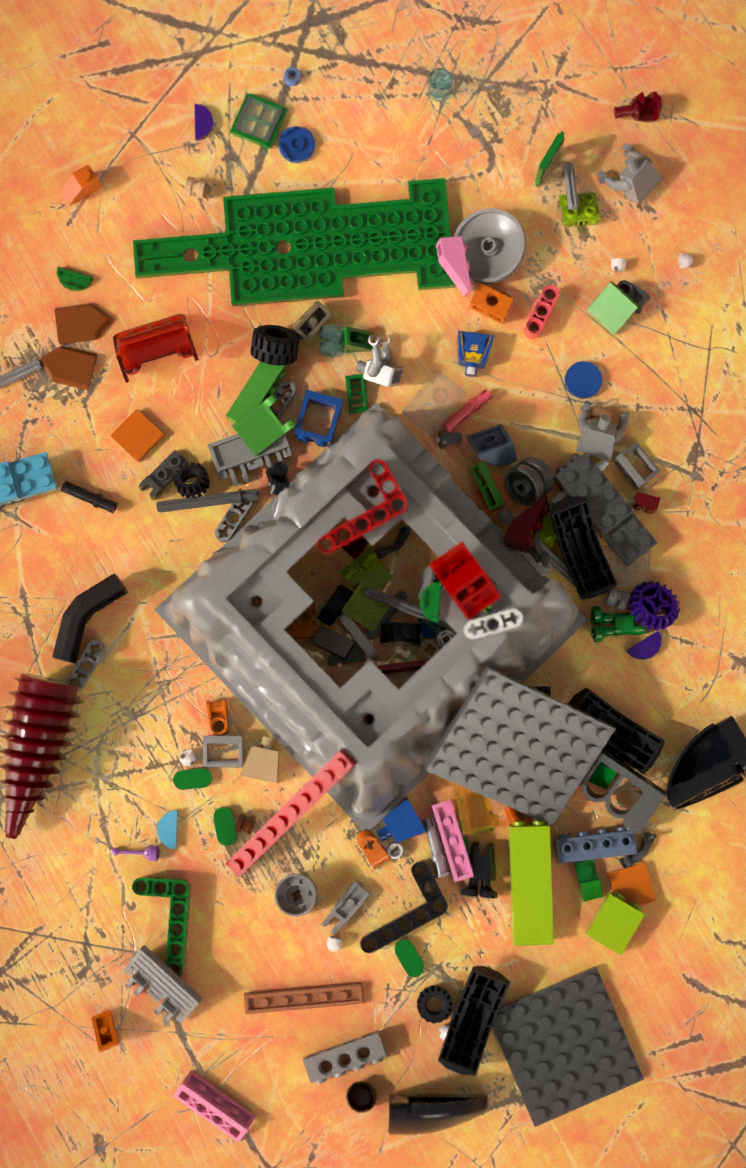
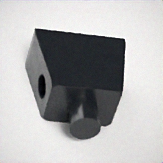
[380,622,421,646]

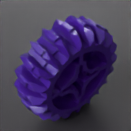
[628,580,680,631]

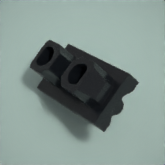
[265,461,290,495]

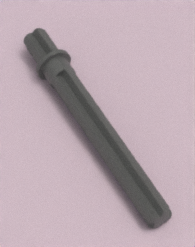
[156,489,259,513]

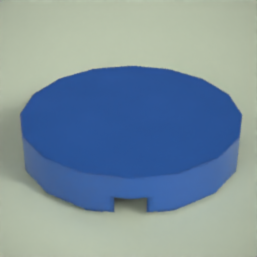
[278,126,315,163]
[564,361,602,399]

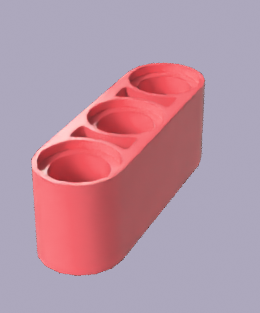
[524,285,559,339]

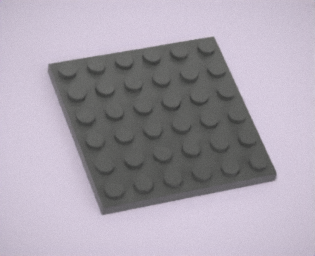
[493,966,644,1127]

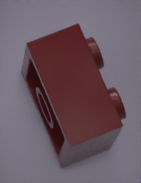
[631,492,660,514]

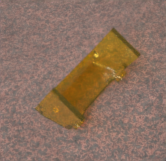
[453,783,499,836]

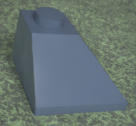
[466,424,517,467]

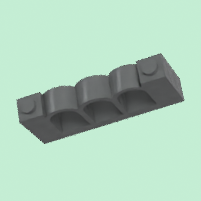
[579,749,666,834]

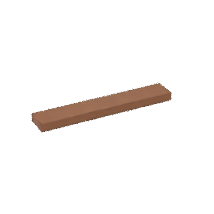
[244,983,364,1015]

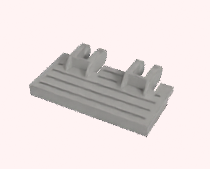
[208,419,292,487]
[123,945,203,1024]

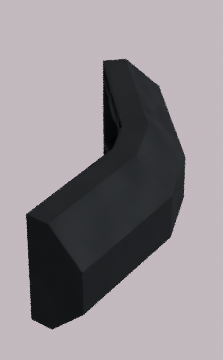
[549,497,617,600]
[52,573,128,664]
[568,688,665,774]
[438,966,510,1076]

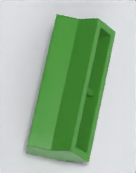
[470,462,505,511]

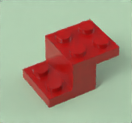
[429,541,501,621]

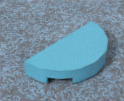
[157,810,178,849]

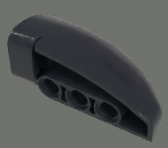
[666,715,746,811]
[389,1093,488,1135]

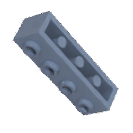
[554,827,637,864]

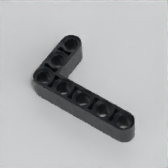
[360,861,448,953]

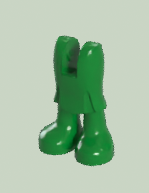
[590,606,646,642]

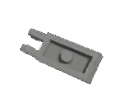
[321,881,371,935]

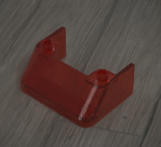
[113,314,199,383]

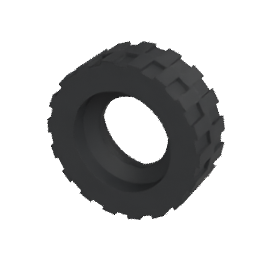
[317,583,353,627]

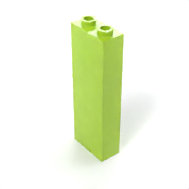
[508,820,554,946]

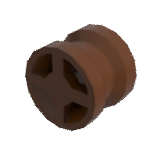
[236,813,256,835]

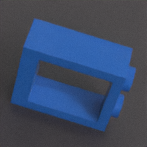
[294,390,343,448]

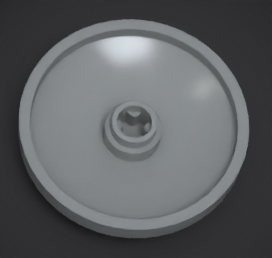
[454,208,526,284]

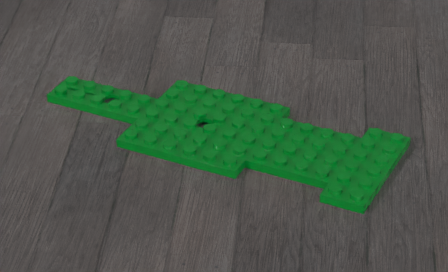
[133,178,456,307]

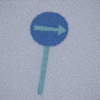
[405,618,445,662]

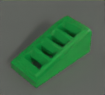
[345,374,368,414]

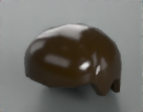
[346,1081,377,1113]

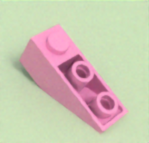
[436,236,473,297]

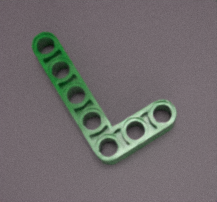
[132,877,191,977]

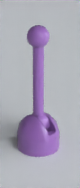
[112,845,160,861]

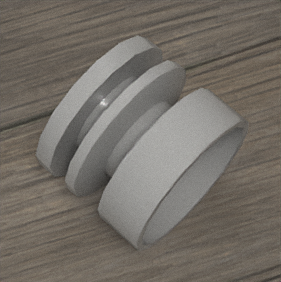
[274,874,319,917]

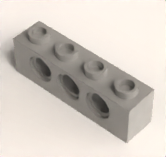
[303,1030,386,1085]

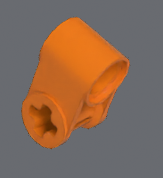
[206,698,229,736]
[357,830,390,870]

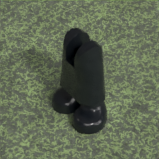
[460,841,498,899]

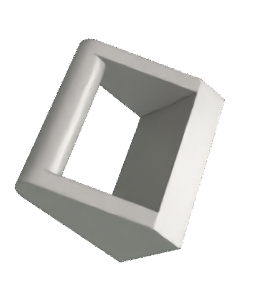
[613,442,661,490]
[203,736,243,768]

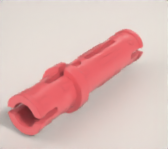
[442,388,493,433]

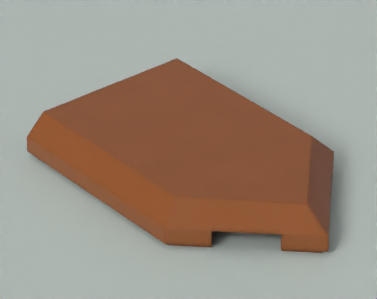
[55,303,113,345]
[38,346,98,390]

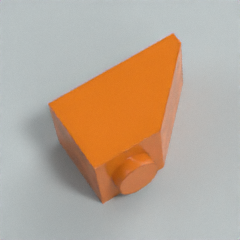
[60,164,101,206]

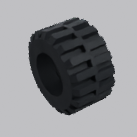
[250,325,300,366]

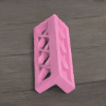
[431,800,474,882]
[173,1070,256,1142]

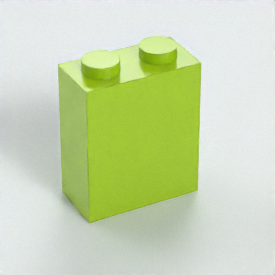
[585,891,645,955]

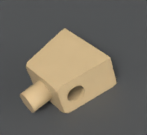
[240,736,280,784]

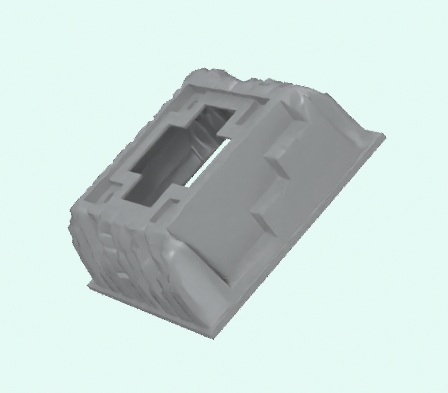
[155,403,588,831]

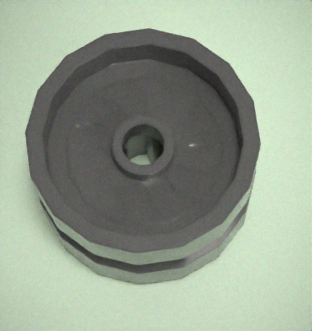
[504,456,554,506]

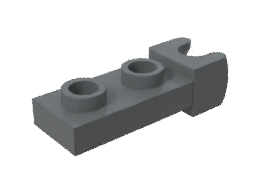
[139,450,189,501]

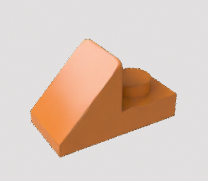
[91,1009,121,1052]

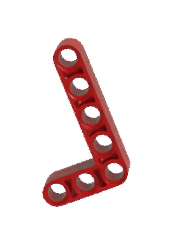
[317,459,408,554]

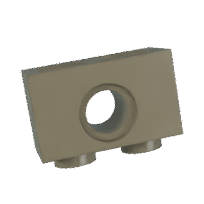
[290,301,332,342]

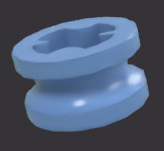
[284,67,301,86]

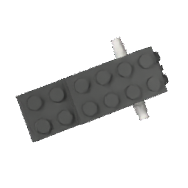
[551,453,658,567]

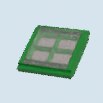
[230,93,288,149]
[535,131,565,187]

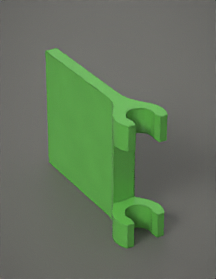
[232,395,296,456]

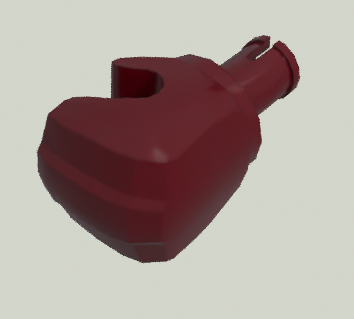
[614,91,662,123]

